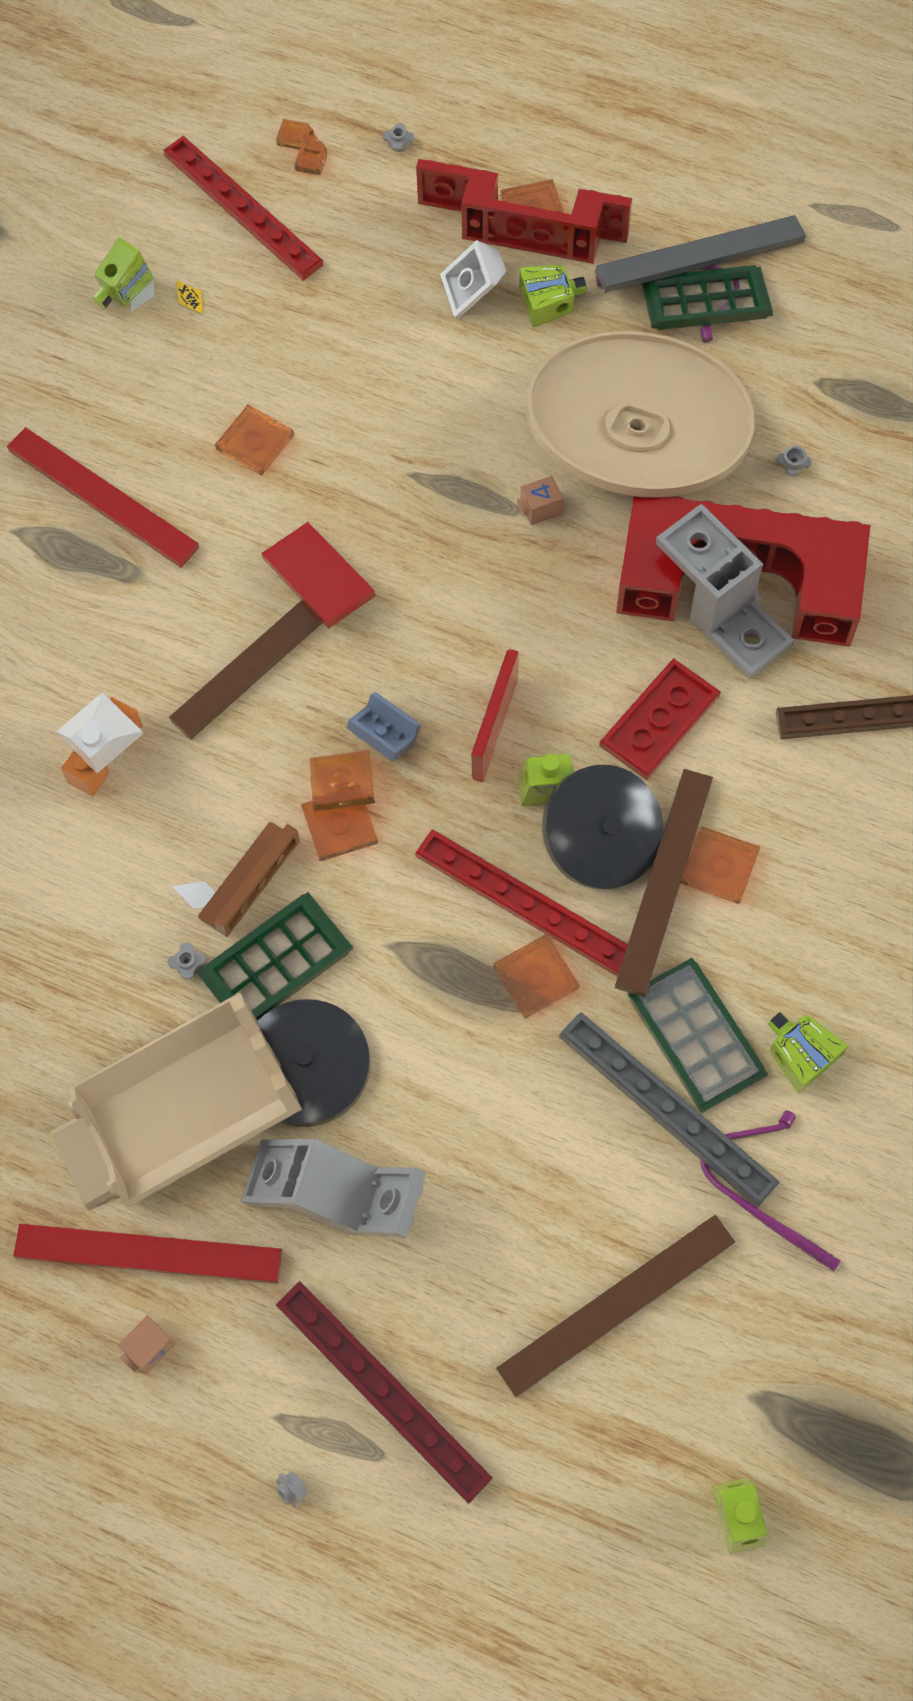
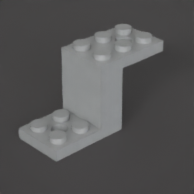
[655,504,795,680]
[241,1139,426,1238]

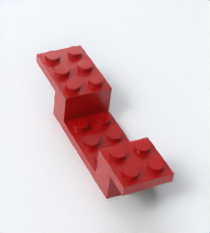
[416,159,633,264]

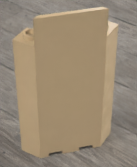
[51,993,302,1211]

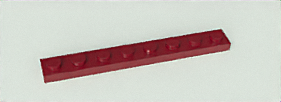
[276,1281,493,1505]

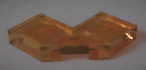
[276,119,327,175]

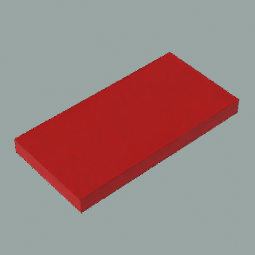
[261,522,376,629]
[471,649,519,782]
[599,658,721,780]

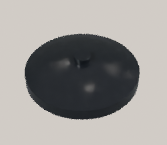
[542,764,663,889]
[257,999,370,1127]

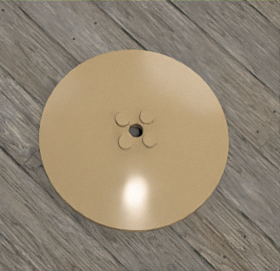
[526,331,755,497]

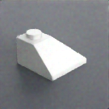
[440,240,507,319]
[56,693,143,773]

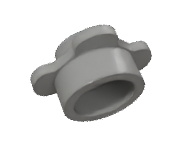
[383,123,414,152]
[777,446,811,476]
[168,943,206,979]
[276,1471,307,1508]

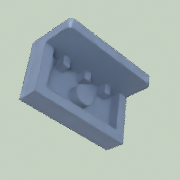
[346,692,421,762]

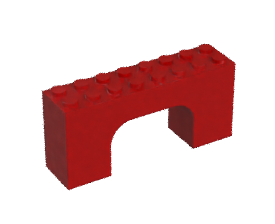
[616,496,871,647]

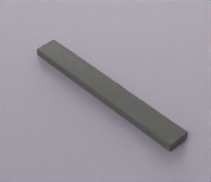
[595,215,806,293]
[559,1012,780,1208]

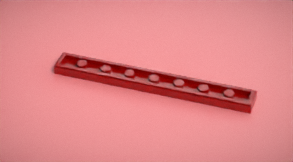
[163,135,323,281]
[7,427,199,568]
[415,829,628,977]
[13,1224,282,1284]

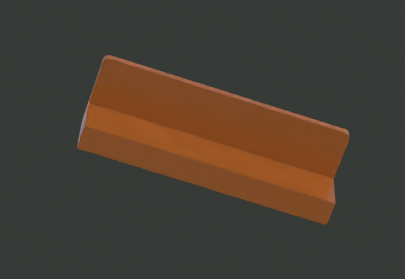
[198,822,300,938]

